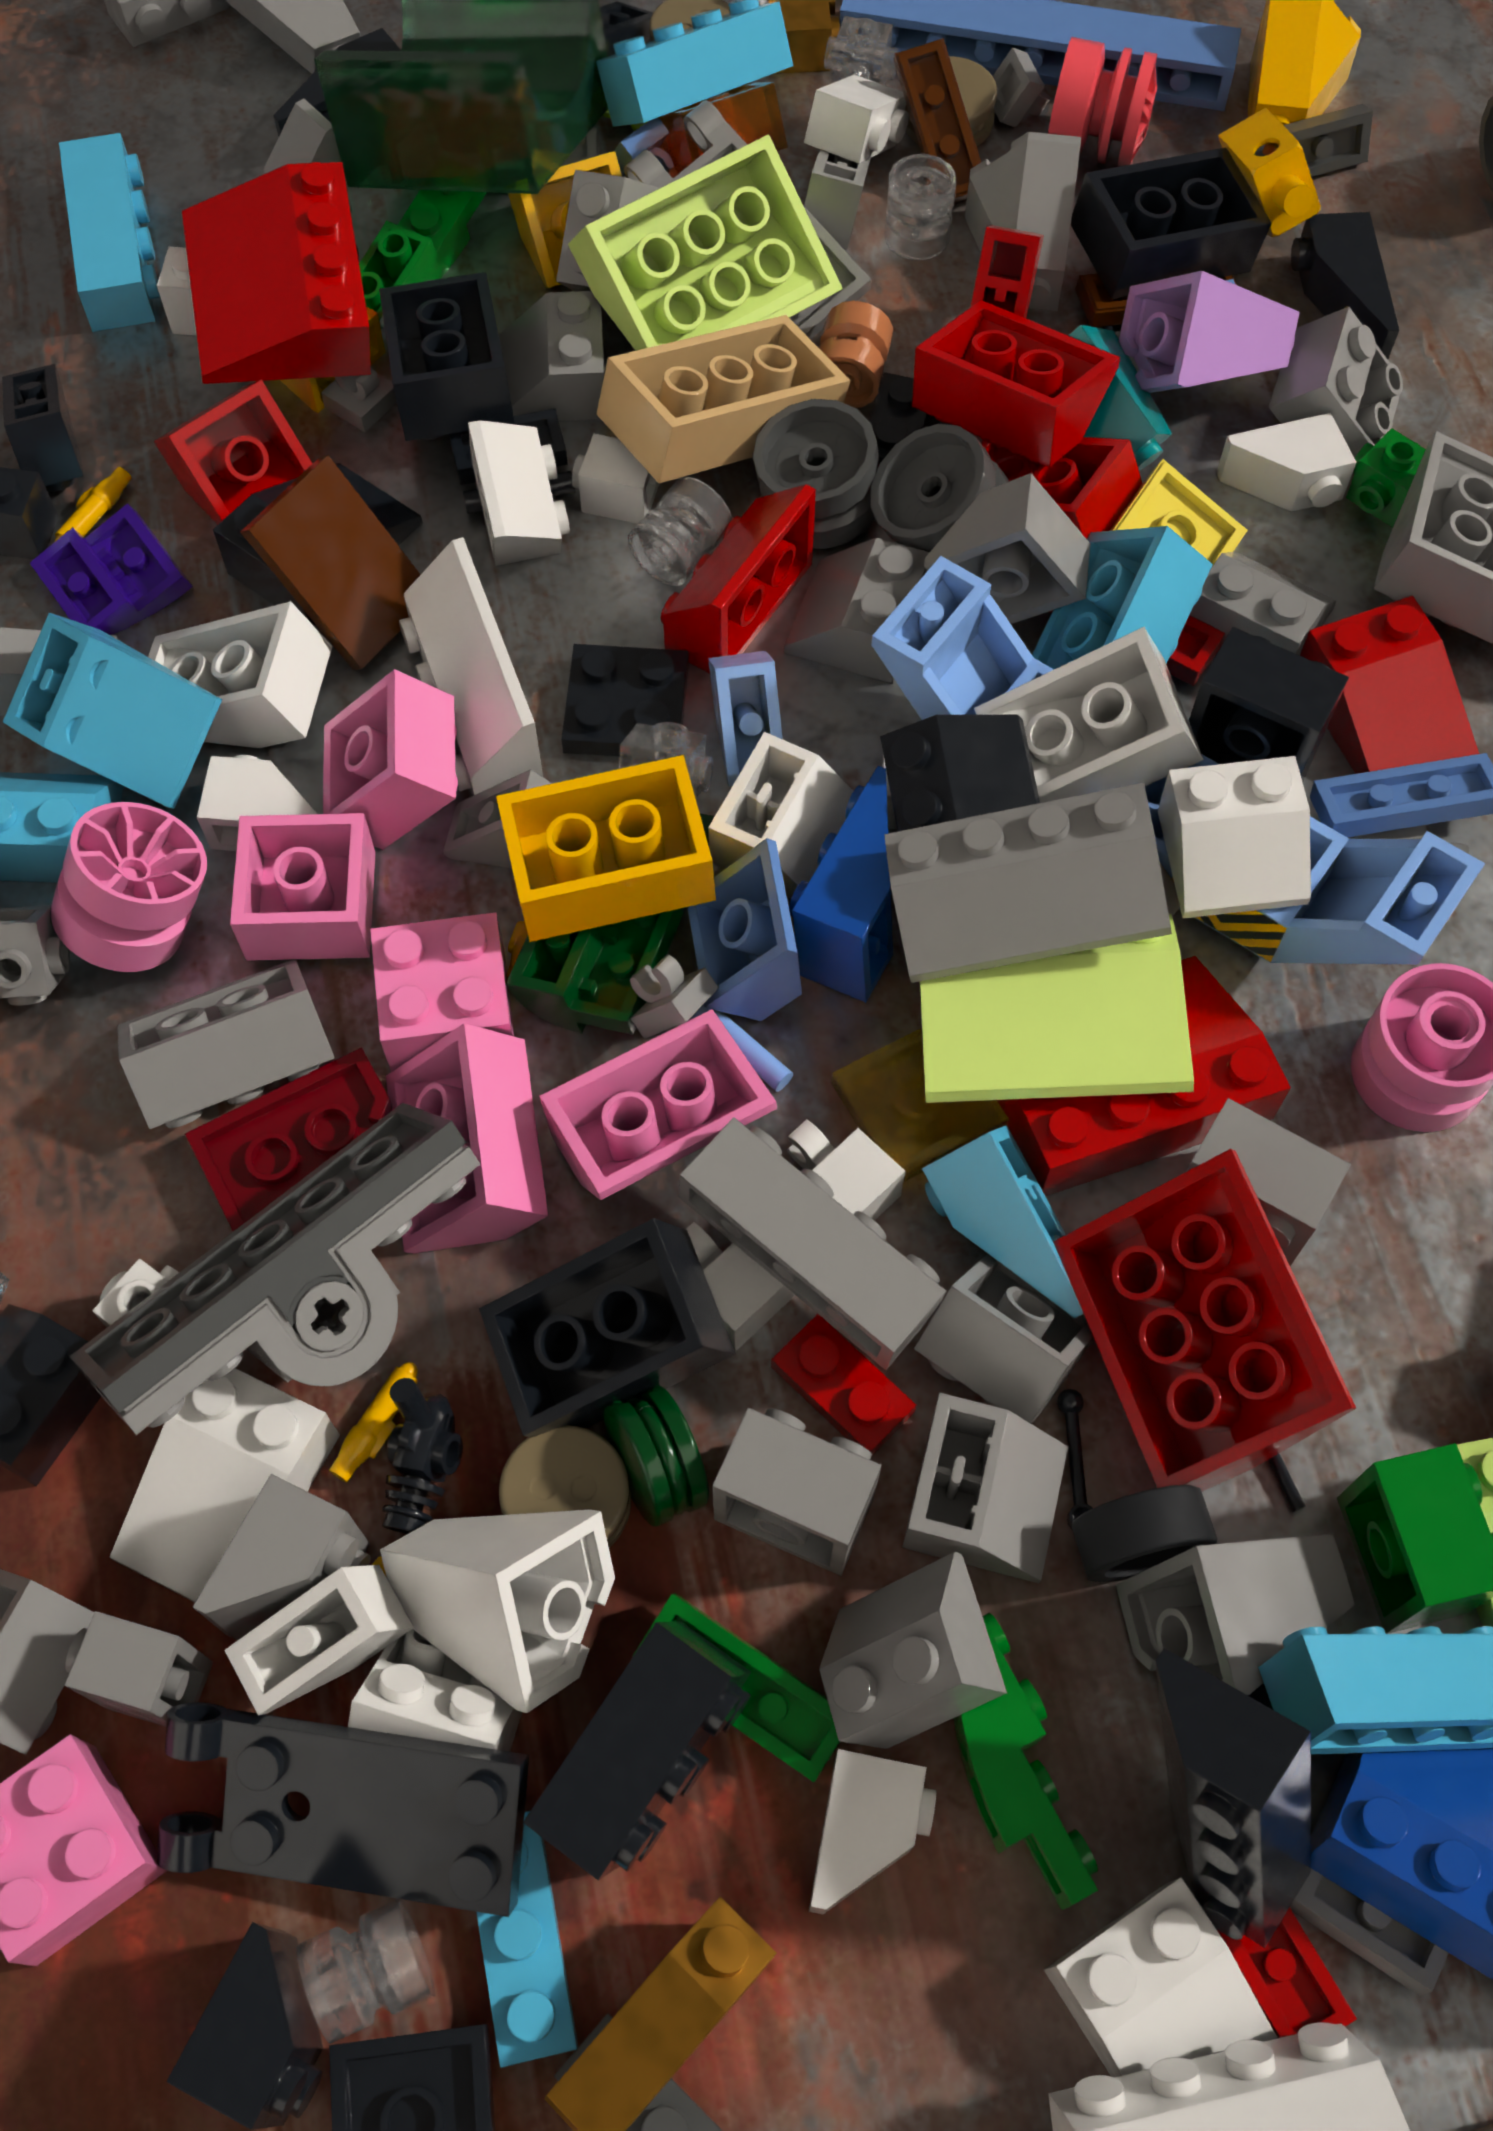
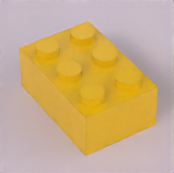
[496,755,716,942]

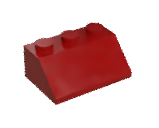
[912,300,1120,467]
[660,484,816,674]

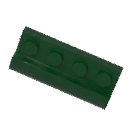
[506,813,714,1035]

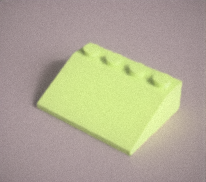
[568,134,843,351]
[919,914,1194,1103]

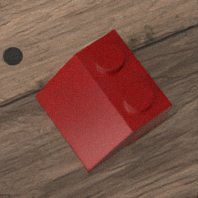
[154,379,313,525]

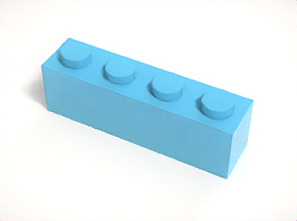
[596,0,793,127]
[59,133,161,332]
[1258,1626,1493,1755]

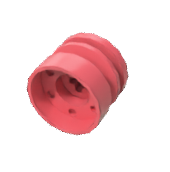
[1048,37,1158,167]

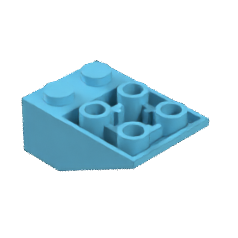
[3,613,222,809]

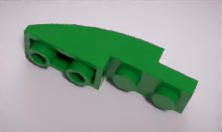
[359,153,492,329]
[954,1613,1098,1910]

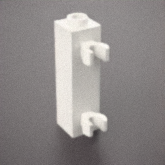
[685,1119,906,1352]

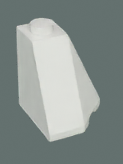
[380,1509,615,1713]

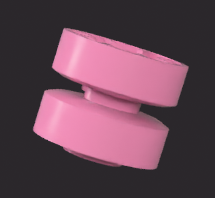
[50,802,207,972]
[1351,963,1493,1132]

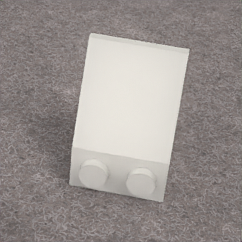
[148,601,332,748]
[974,627,1204,803]
[110,1368,340,1602]
[1044,1877,1277,2077]

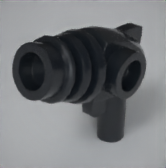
[382,1378,463,1534]

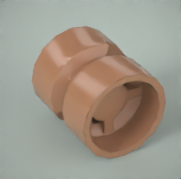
[819,300,893,408]

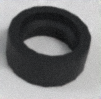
[1072,1485,1217,1582]

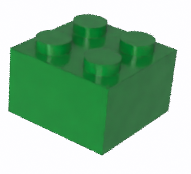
[1337,1443,1493,1634]

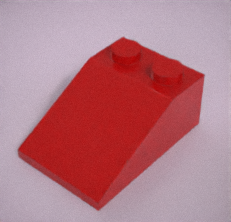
[981,437,1143,539]
[1299,595,1479,774]

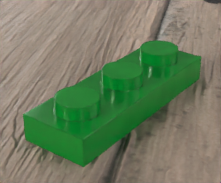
[633,1594,840,1782]

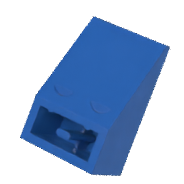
[789,765,893,1003]

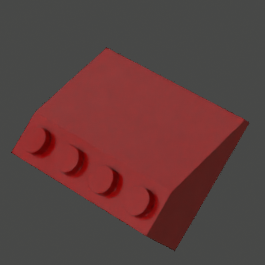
[182,162,371,384]
[996,956,1291,1197]
[1053,1149,1357,1492]

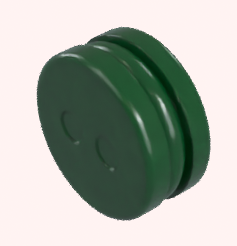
[604,1385,709,1527]

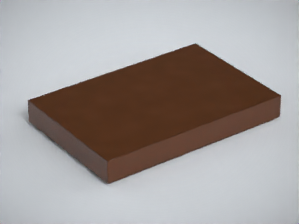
[241,455,421,670]

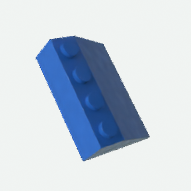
[1311,1748,1493,1980]

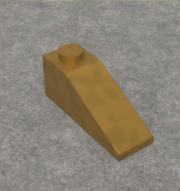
[544,1896,777,2131]

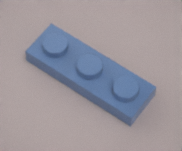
[1310,753,1493,837]

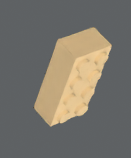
[596,315,851,484]

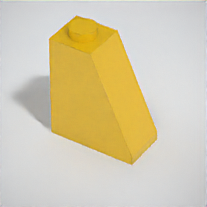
[1248,0,1361,125]

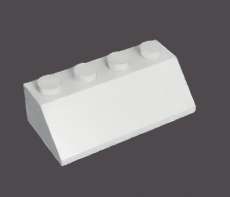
[399,537,543,796]
[1048,2022,1410,2131]

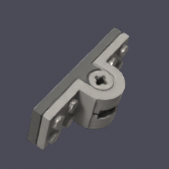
[70,1103,481,1435]

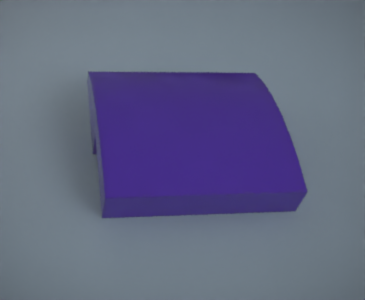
[30,503,193,635]

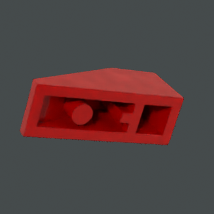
[970,225,1044,318]

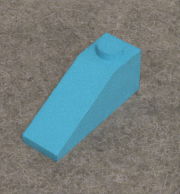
[922,1125,1084,1318]

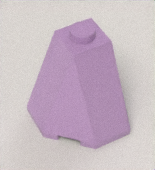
[1119,271,1300,393]

